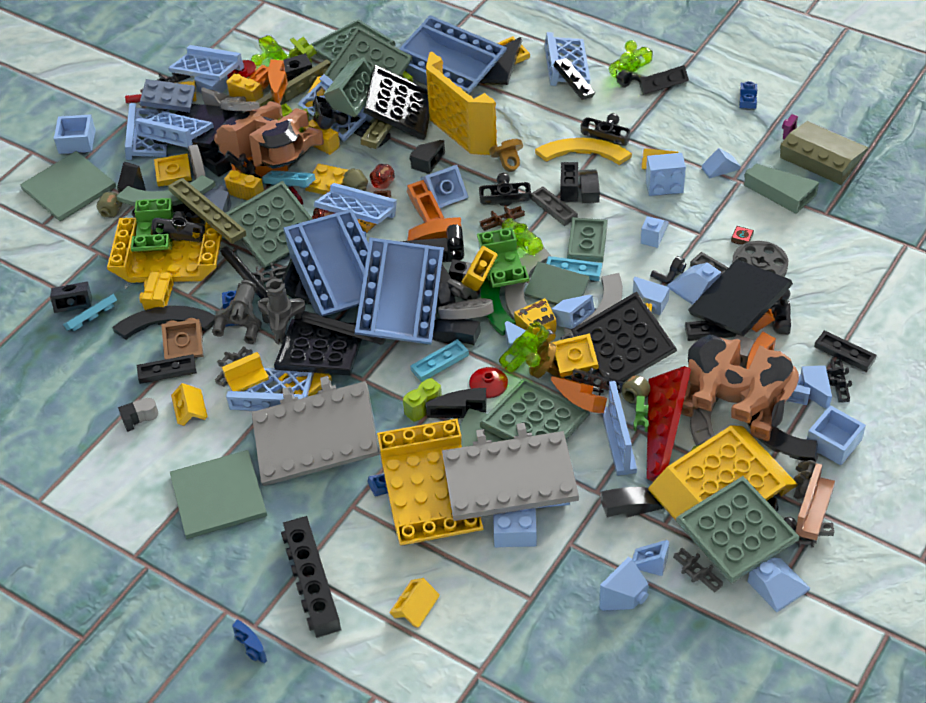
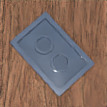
[140,79,195,112]

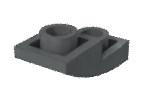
[447,279,478,300]

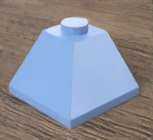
[420,165,469,208]
[667,263,721,305]
[599,557,648,611]
[748,558,810,612]

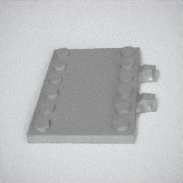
[252,376,380,486]
[442,423,579,521]

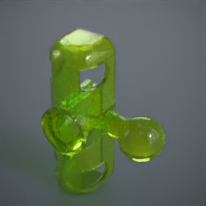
[251,35,289,66]
[609,40,653,79]
[501,218,544,255]
[499,321,549,373]

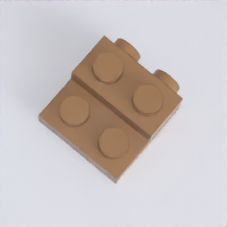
[161,318,204,359]

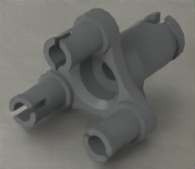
[258,278,306,344]
[212,280,262,344]

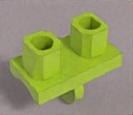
[288,36,317,63]

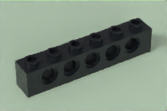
[281,516,341,638]

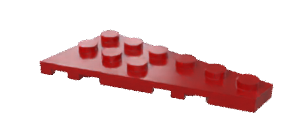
[647,366,691,482]

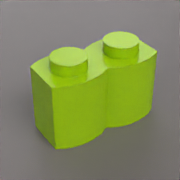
[403,378,442,422]

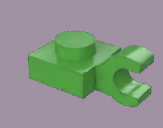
[633,396,649,432]

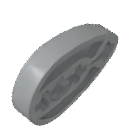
[188,144,206,179]
[438,298,494,319]

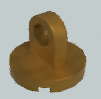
[489,139,523,172]
[529,341,561,379]

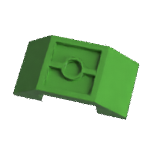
[131,198,173,252]
[477,227,529,288]

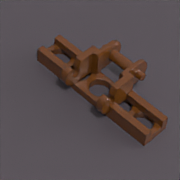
[479,206,525,231]

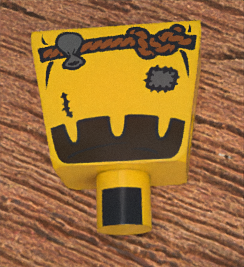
[514,298,556,342]

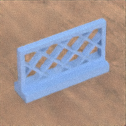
[544,32,590,86]
[169,45,244,81]
[298,74,373,141]
[125,103,170,160]
[135,111,214,148]
[314,183,397,224]
[226,368,314,411]
[601,381,637,476]

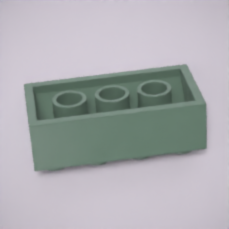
[324,56,372,117]

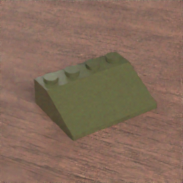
[780,121,868,185]

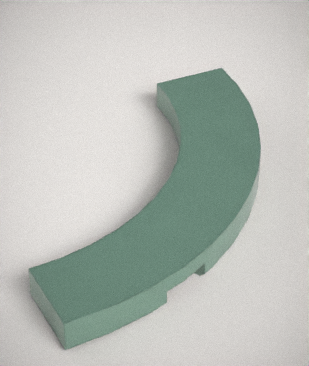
[116,175,216,206]

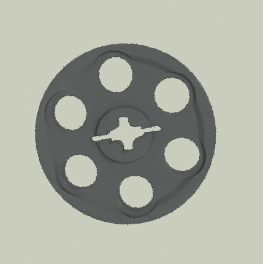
[732,241,789,277]

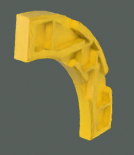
[535,138,632,165]

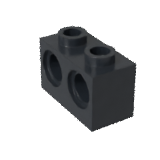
[560,162,578,202]

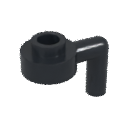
[617,69,643,87]
[650,256,686,284]

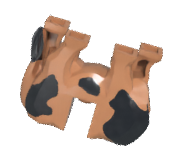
[214,101,324,169]
[681,335,799,441]

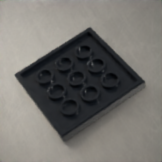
[363,65,430,140]
[153,104,243,149]
[688,259,793,337]
[571,291,677,386]
[274,319,362,376]

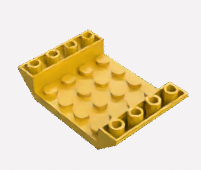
[426,52,498,155]
[107,218,222,283]
[377,419,483,546]
[648,425,798,520]

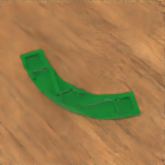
[481,278,516,336]

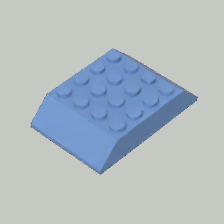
[400,15,507,94]
[283,209,369,317]
[355,237,444,345]

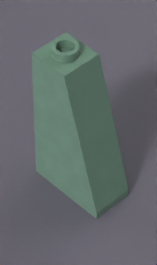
[744,164,819,214]

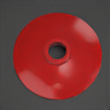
[227,60,256,79]
[469,367,508,398]

